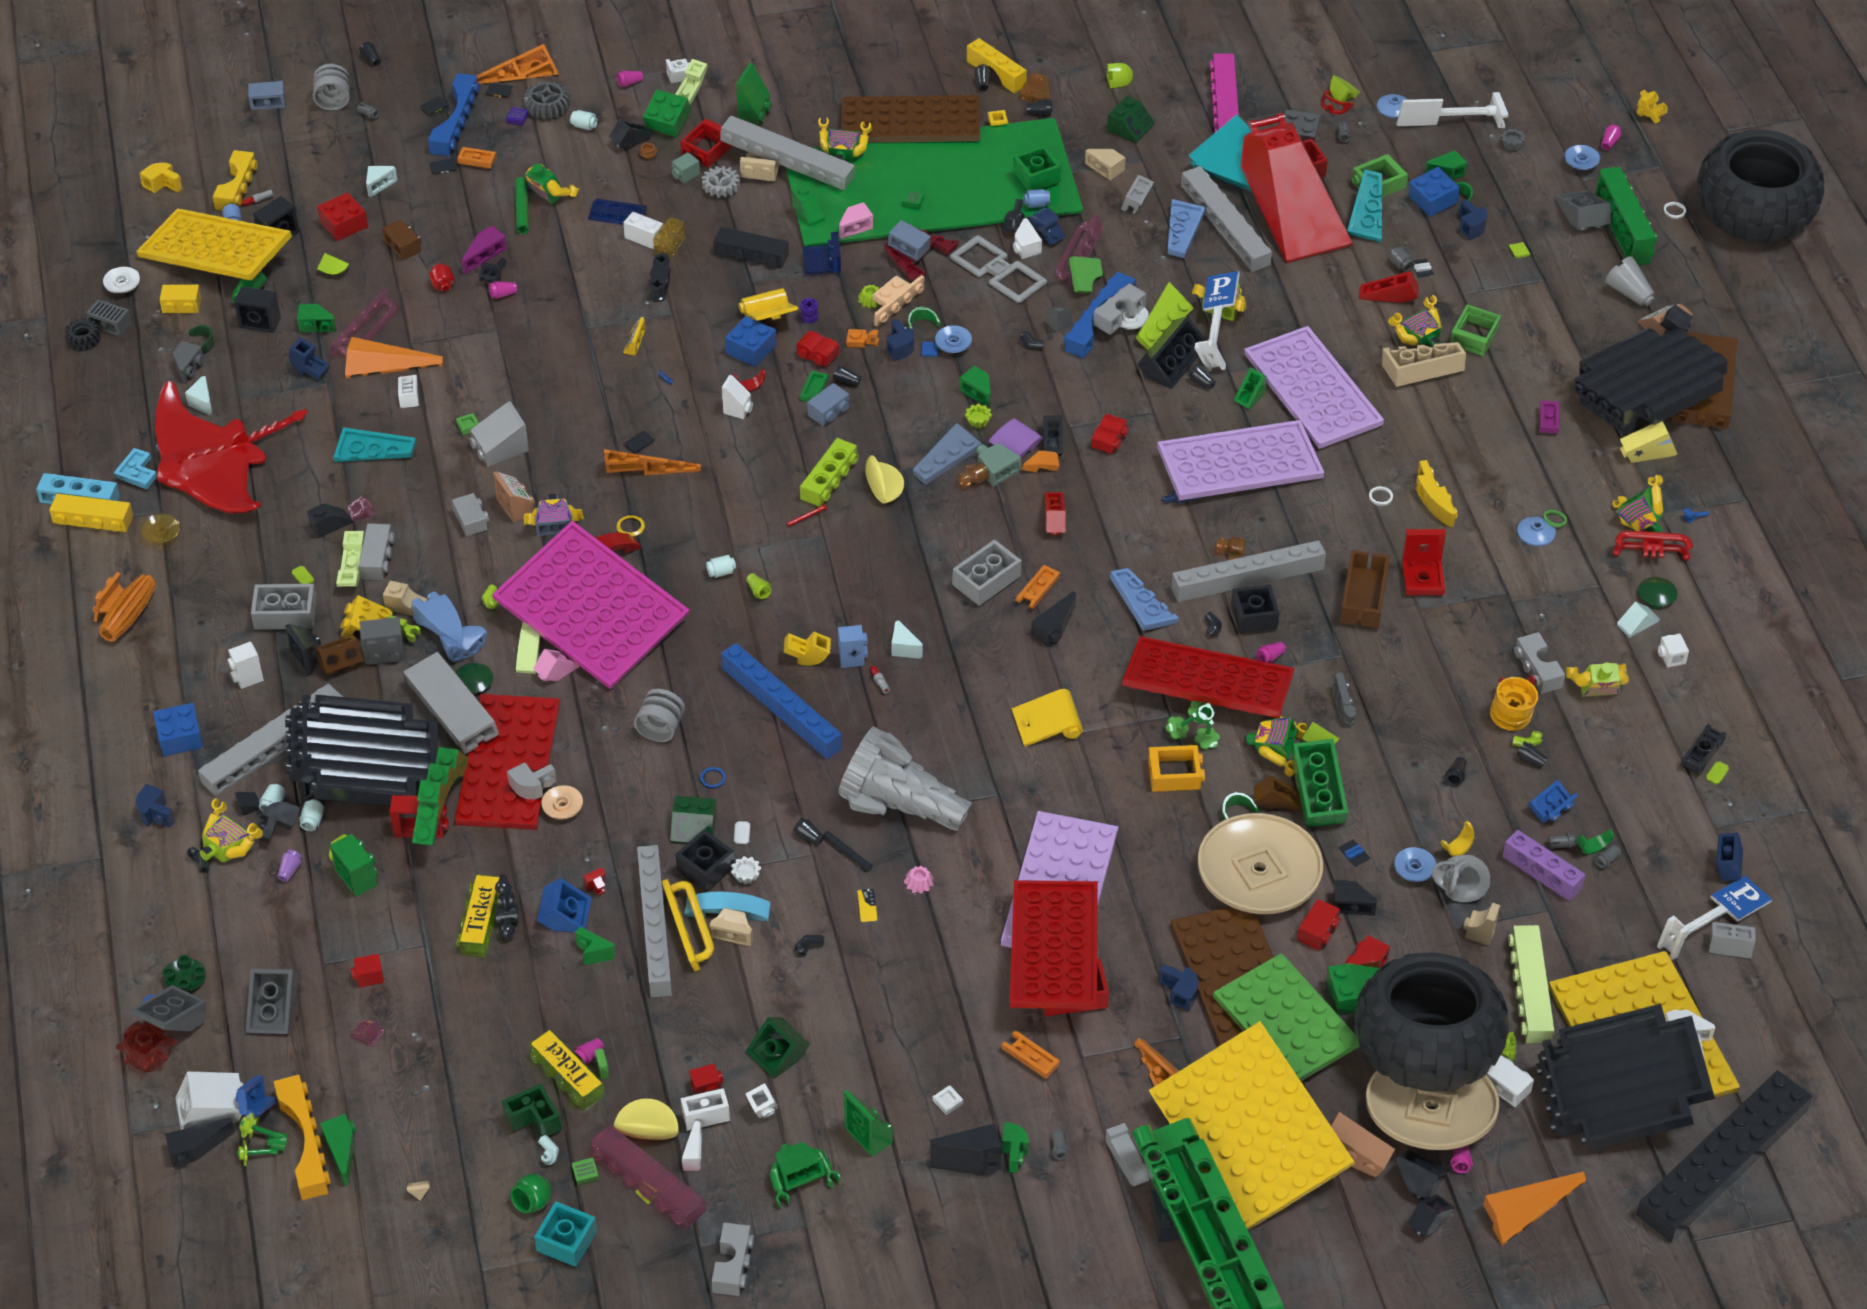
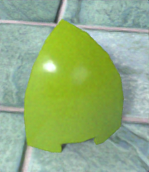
[1107,63,1133,88]
[1330,75,1360,103]
[317,253,350,275]
[1302,722,1339,744]

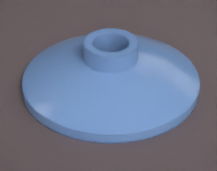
[1377,94,1408,118]
[1565,145,1600,170]
[935,326,972,353]
[1517,517,1556,547]
[1394,847,1436,882]

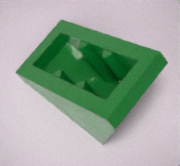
[1233,367,1267,409]

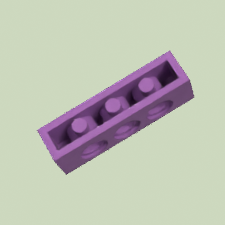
[1502,830,1586,901]

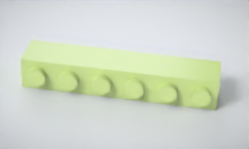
[1508,925,1554,1043]

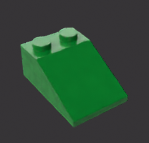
[736,63,772,126]
[1326,963,1379,1016]
[843,1090,893,1157]

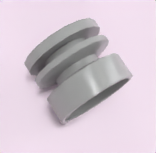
[313,64,350,111]
[634,689,685,742]

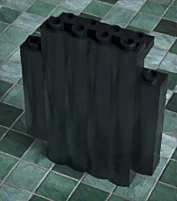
[1574,328,1728,436]
[285,694,438,805]
[1536,1004,1715,1150]

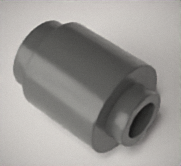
[1389,247,1415,272]

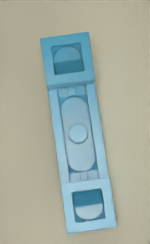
[685,892,770,921]

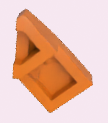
[1021,451,1059,473]

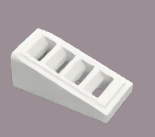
[398,375,419,408]
[682,1121,702,1171]

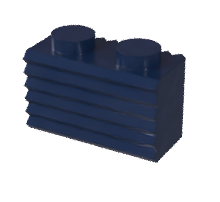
[1716,832,1743,881]

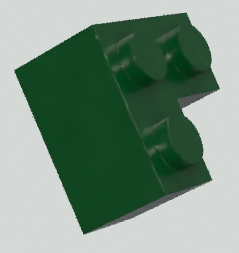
[501,1083,562,1137]

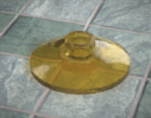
[141,514,180,544]

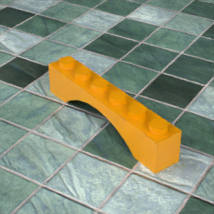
[274,1075,331,1200]

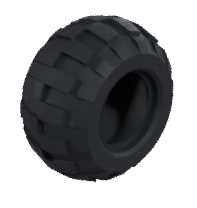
[1697,130,1825,242]
[1354,952,1509,1092]

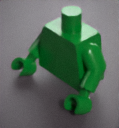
[770,1142,840,1208]

